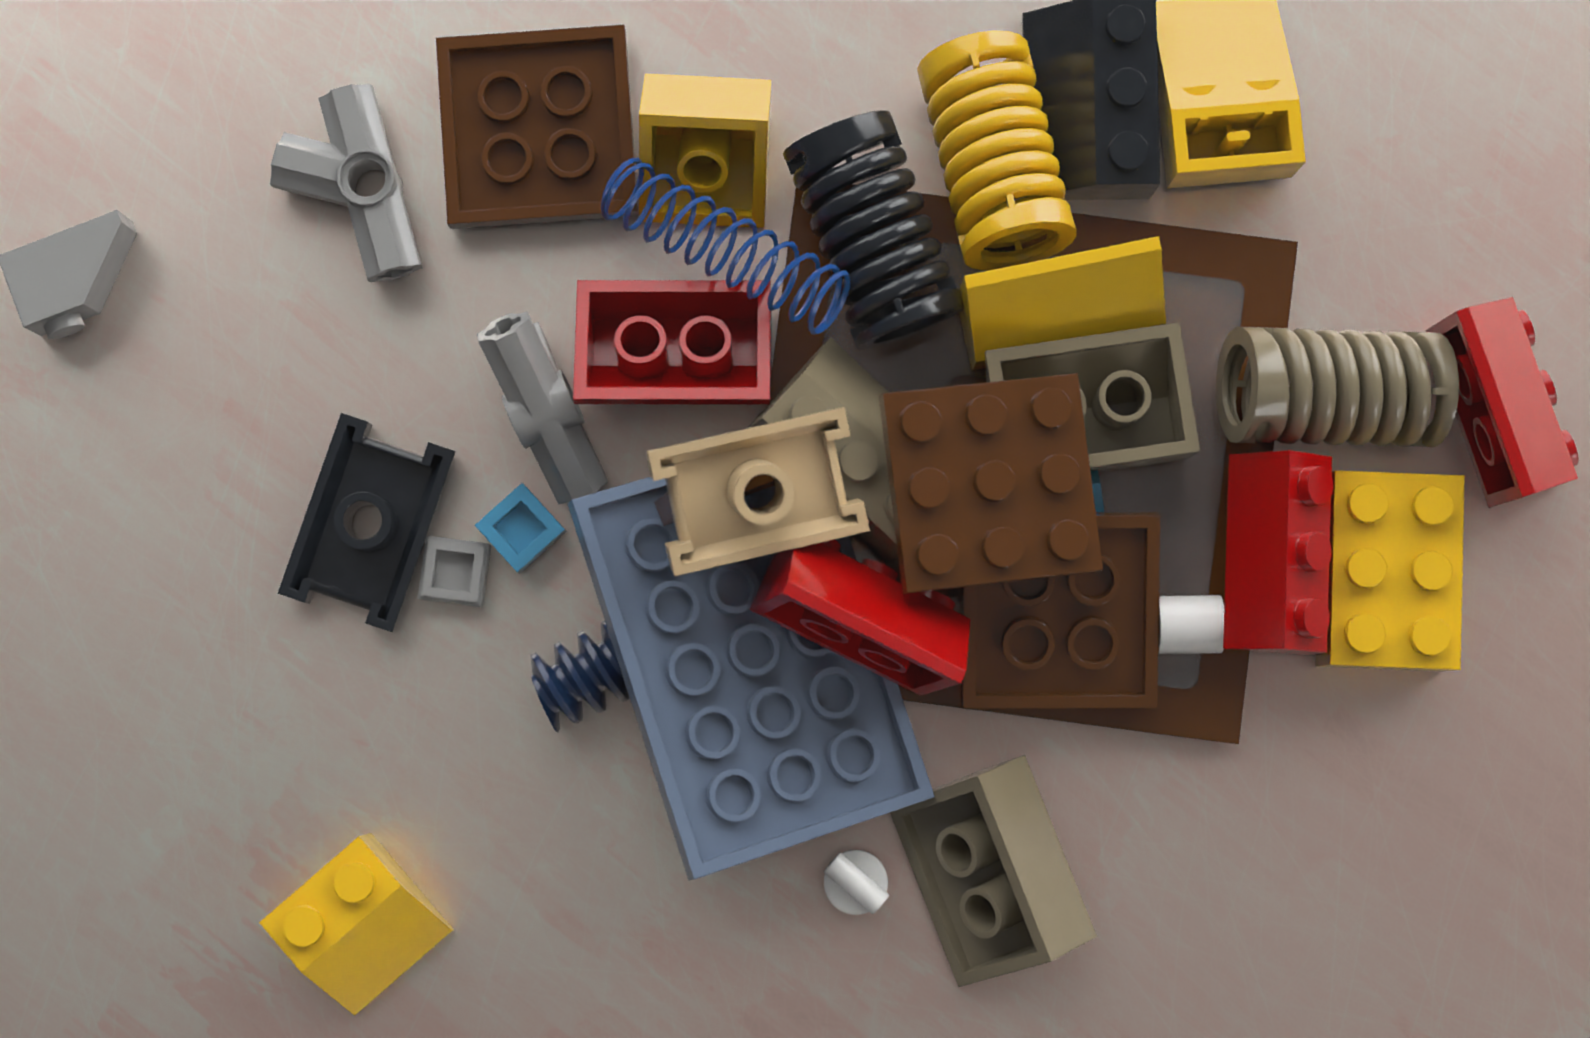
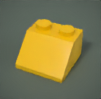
[639,73,771,228]
[259,833,454,1016]

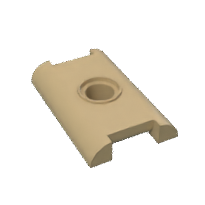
[647,407,870,576]

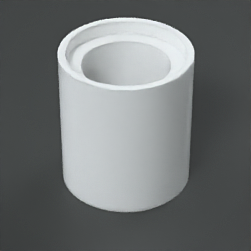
[1159,595,1224,654]

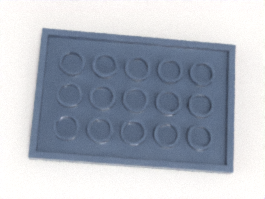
[568,477,935,880]

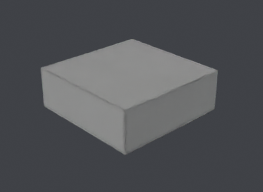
[417,536,492,608]

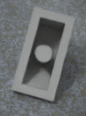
[0,210,137,339]

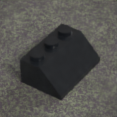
[1022,0,1160,200]

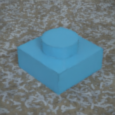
[475,483,567,574]

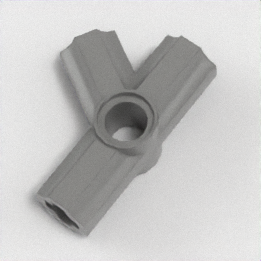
[270,84,422,282]
[477,312,608,505]

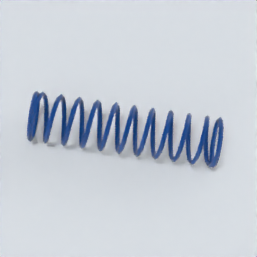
[601,158,850,335]

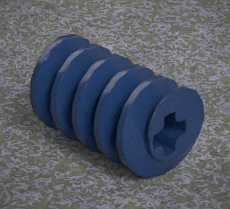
[530,621,629,733]

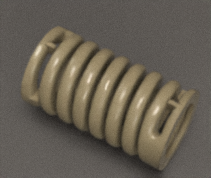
[1216,327,1459,447]

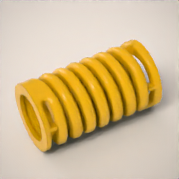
[917,30,1077,270]

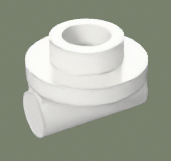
[824,850,889,915]

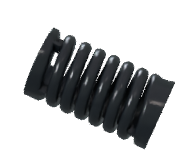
[783,110,964,350]

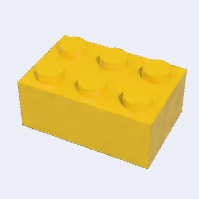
[1315,470,1465,672]

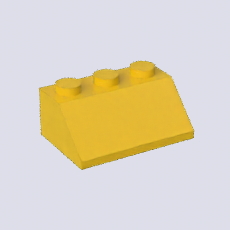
[959,236,1166,371]

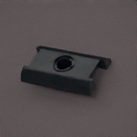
[277,413,456,632]

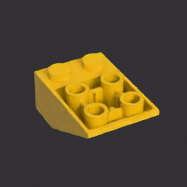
[1156,0,1306,189]

